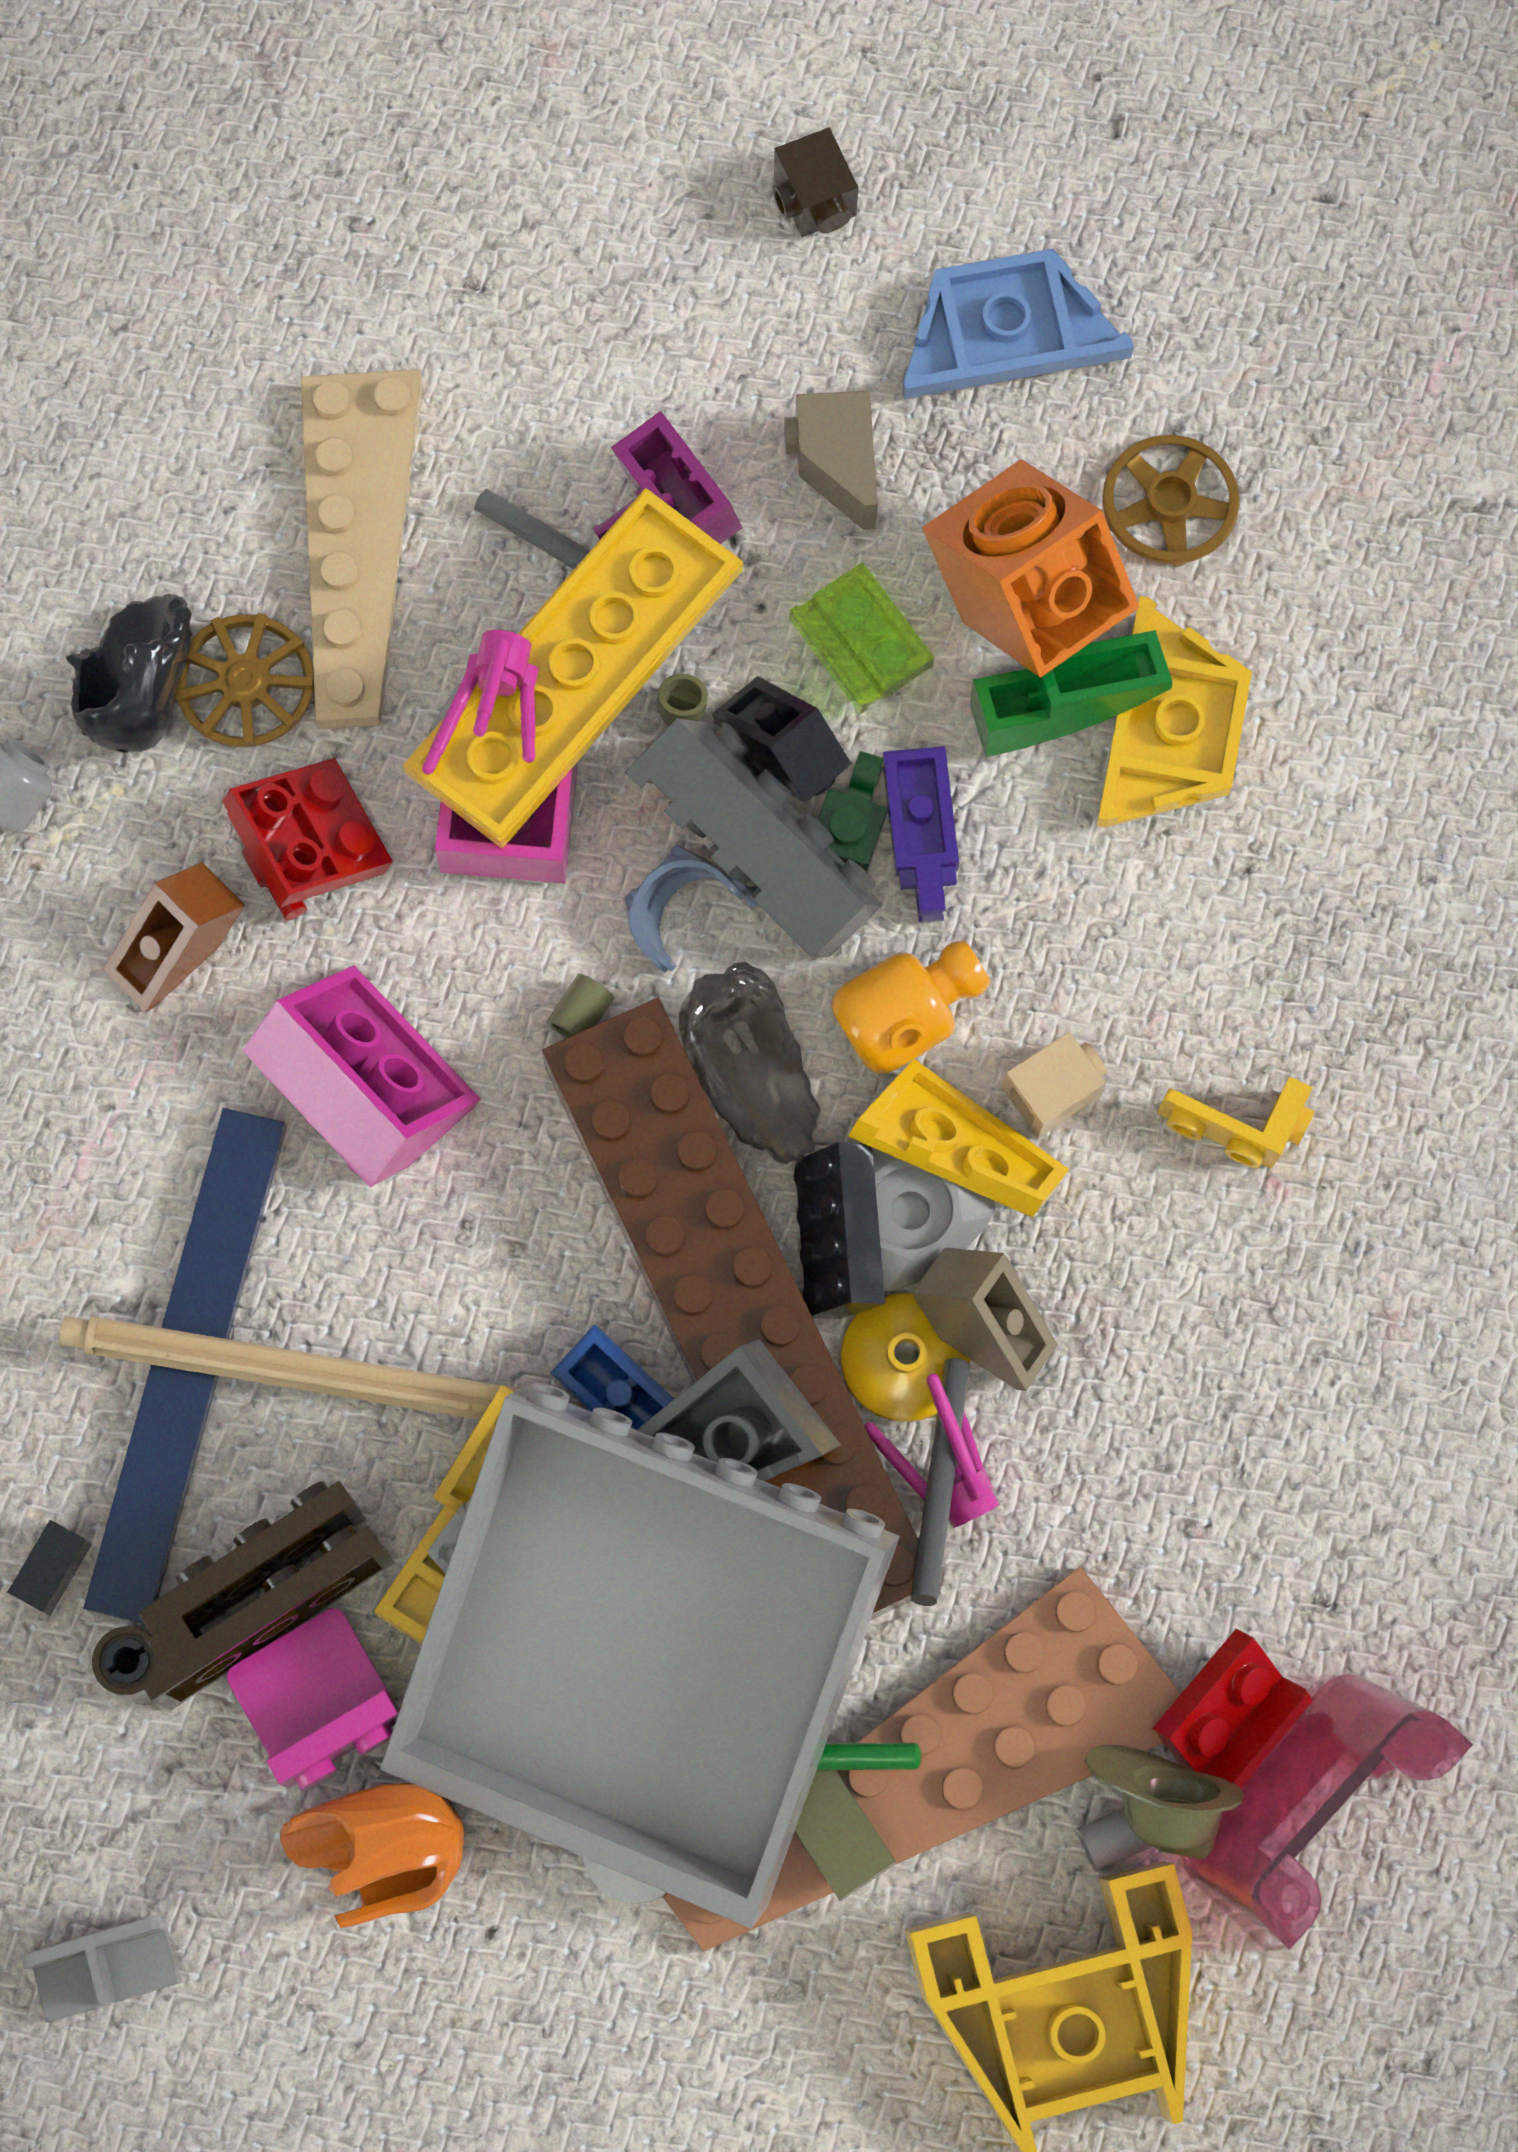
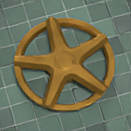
[1102,435,1240,567]

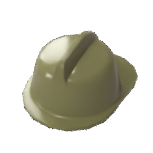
[1085,1745,1244,1859]

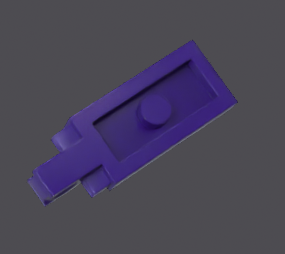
[882,746,959,923]

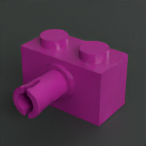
[592,411,743,544]

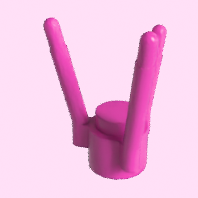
[422,630,539,775]
[864,1373,1000,1528]

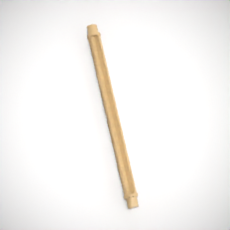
[59,1315,582,1420]

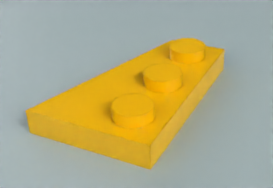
[847,1059,1070,1217]

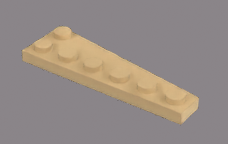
[301,369,423,729]

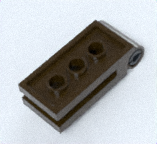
[92,1481,395,1711]

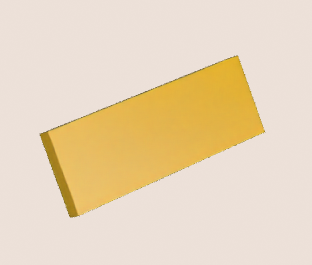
[402,488,743,849]

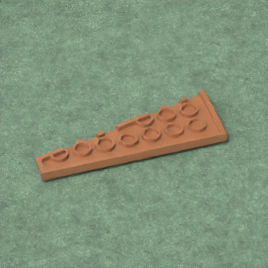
[663,1566,1181,1952]

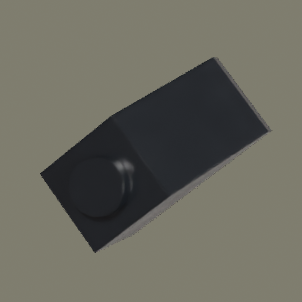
[711,676,852,803]

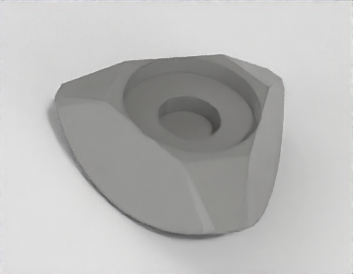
[861,1143,995,1291]

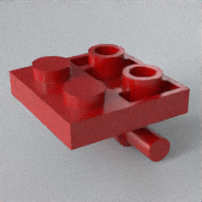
[222,758,393,921]

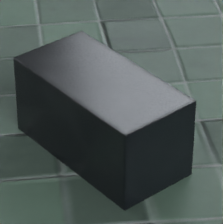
[7,1520,92,1616]

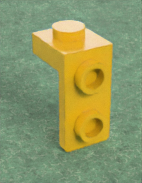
[1157,1076,1315,1169]

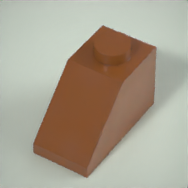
[103,862,245,1012]

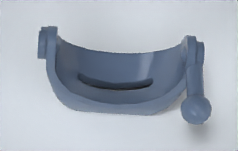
[624,845,760,973]

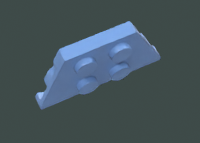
[902,249,1134,399]

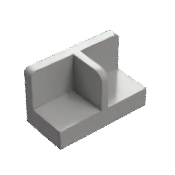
[21,1916,182,2023]

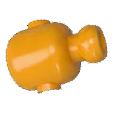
[831,941,991,1074]

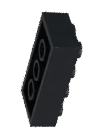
[793,1142,885,1319]

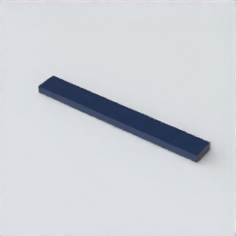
[83,1108,287,1624]

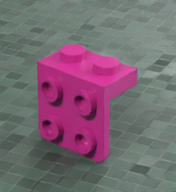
[227,1608,400,1791]

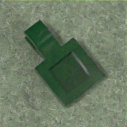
[818,751,888,872]

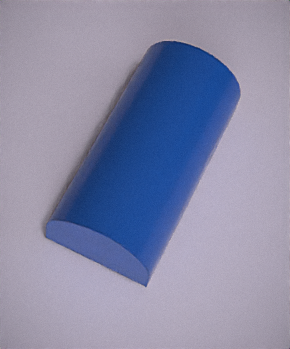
[550,1325,675,1430]

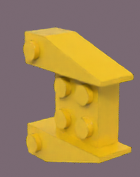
[904,1861,1192,2152]

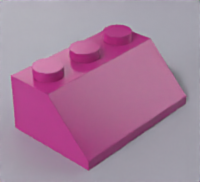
[242,965,481,1188]

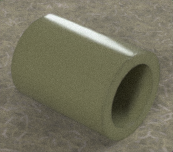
[546,974,615,1038]

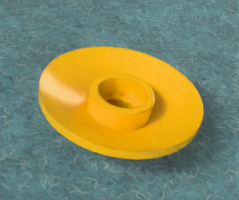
[841,1293,970,1422]

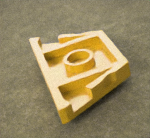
[1096,596,1252,828]

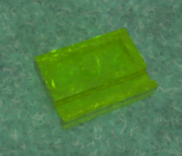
[789,562,935,714]

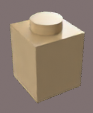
[1002,1031,1106,1139]

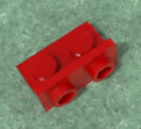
[1152,1628,1313,1789]

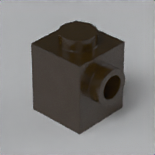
[772,127,859,237]

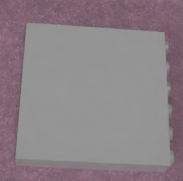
[380,1383,900,1929]

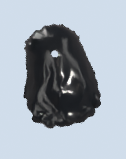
[66,594,192,753]

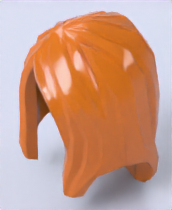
[280,1783,465,1928]

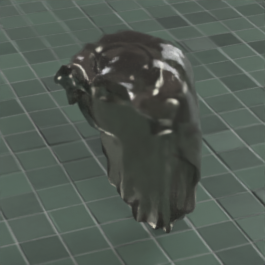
[679,961,821,1164]

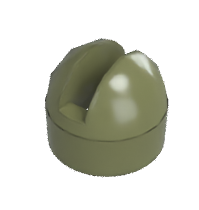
[657,674,708,726]

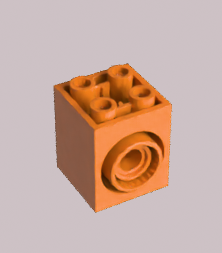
[922,459,1140,678]

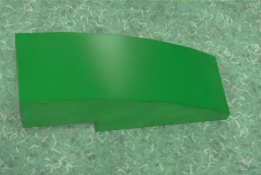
[970,630,1173,757]

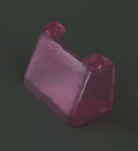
[1180,1674,1473,1951]

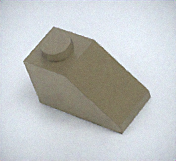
[784,391,878,530]
[912,1248,1058,1391]

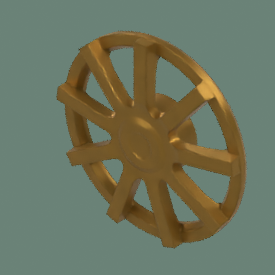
[176,613,314,747]

